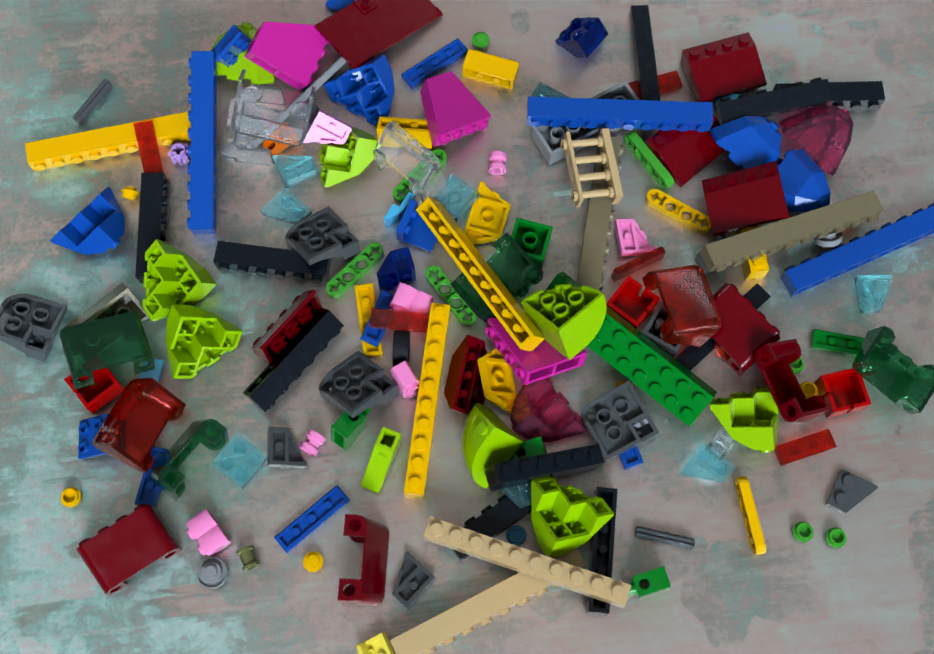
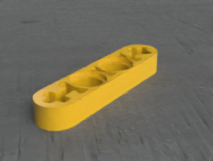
[645,189,711,234]
[734,476,766,555]

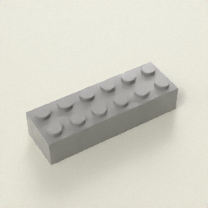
[531,81,639,165]

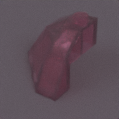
[779,106,853,176]
[510,377,587,443]

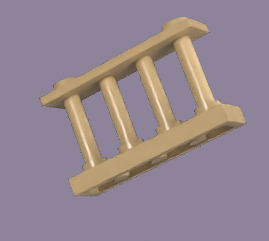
[561,128,624,208]

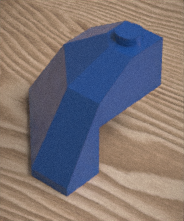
[323,54,395,125]
[710,116,782,169]
[777,149,831,212]
[50,186,125,255]

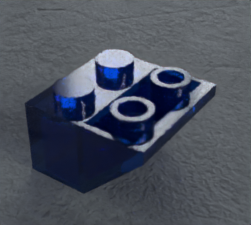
[555,17,608,58]
[376,246,416,291]

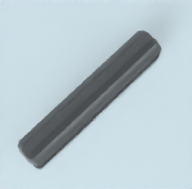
[72,79,112,124]
[635,526,695,550]

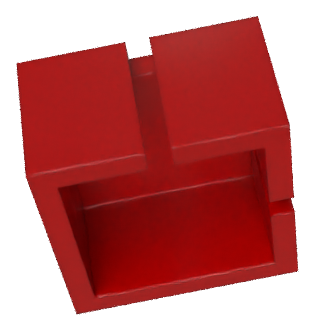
[606,276,660,329]
[64,355,126,414]
[814,367,871,418]

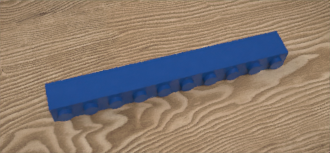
[187,51,217,234]
[527,97,713,132]
[781,203,934,297]

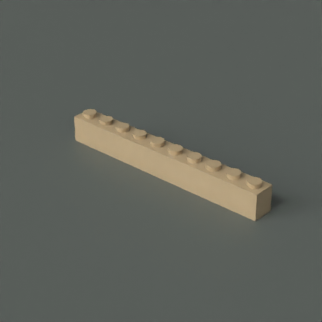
[423,516,632,608]
[390,548,587,654]

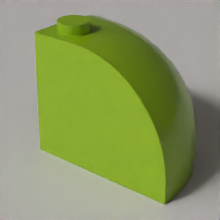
[521,284,606,361]
[462,403,523,489]

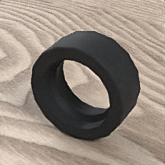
[392,330,410,367]

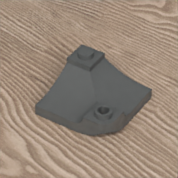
[285,206,361,265]
[0,294,67,362]
[319,350,399,418]
[581,381,659,461]

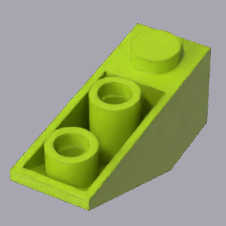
[361,427,402,494]

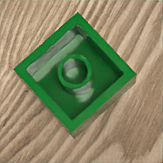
[506,217,553,269]

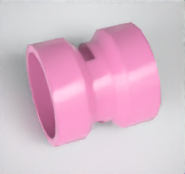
[488,151,507,176]
[299,429,326,457]

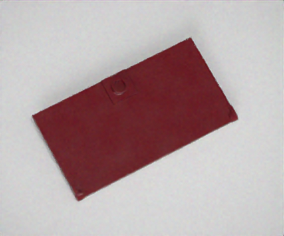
[314,0,443,69]

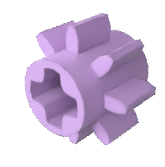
[168,142,190,166]

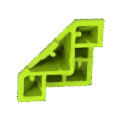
[210,22,274,85]
[319,127,379,187]
[142,239,216,321]
[166,304,243,379]
[710,387,779,453]
[531,476,614,558]

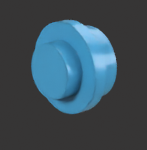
[506,525,527,546]

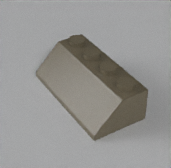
[60,283,149,362]

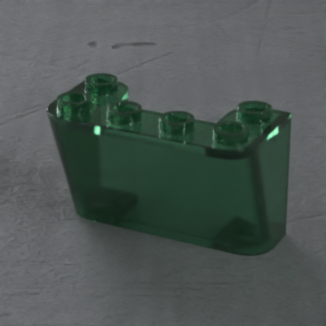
[450,232,543,323]
[60,312,155,389]
[852,326,934,414]
[149,419,229,501]

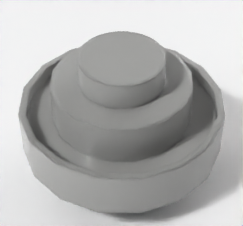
[814,232,843,249]
[197,557,228,589]

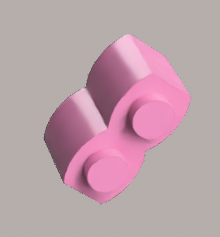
[389,282,434,322]
[390,361,419,398]
[186,508,231,558]

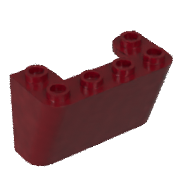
[686,283,780,377]
[755,339,830,422]
[76,503,182,596]
[337,514,389,607]

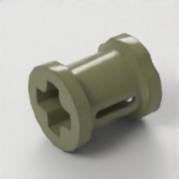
[236,545,260,571]

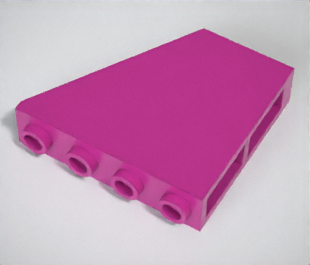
[244,22,329,91]
[420,71,491,147]
[485,317,587,385]

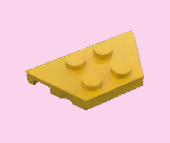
[464,181,511,245]
[477,348,521,416]

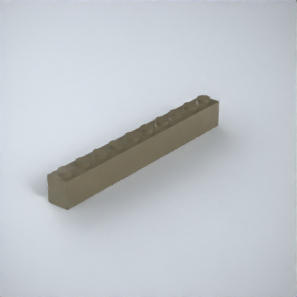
[577,136,624,290]
[700,191,884,272]

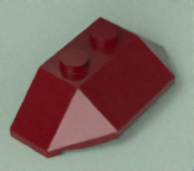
[444,335,487,415]

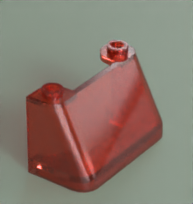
[642,265,722,347]
[92,378,186,472]

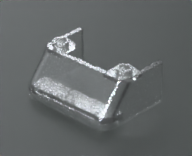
[231,69,316,147]
[220,85,286,166]
[373,121,448,203]

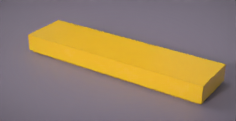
[354,283,383,358]

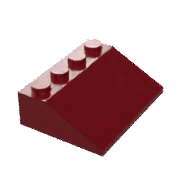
[680,32,767,102]
[645,99,726,188]
[702,161,789,236]
[252,290,322,365]

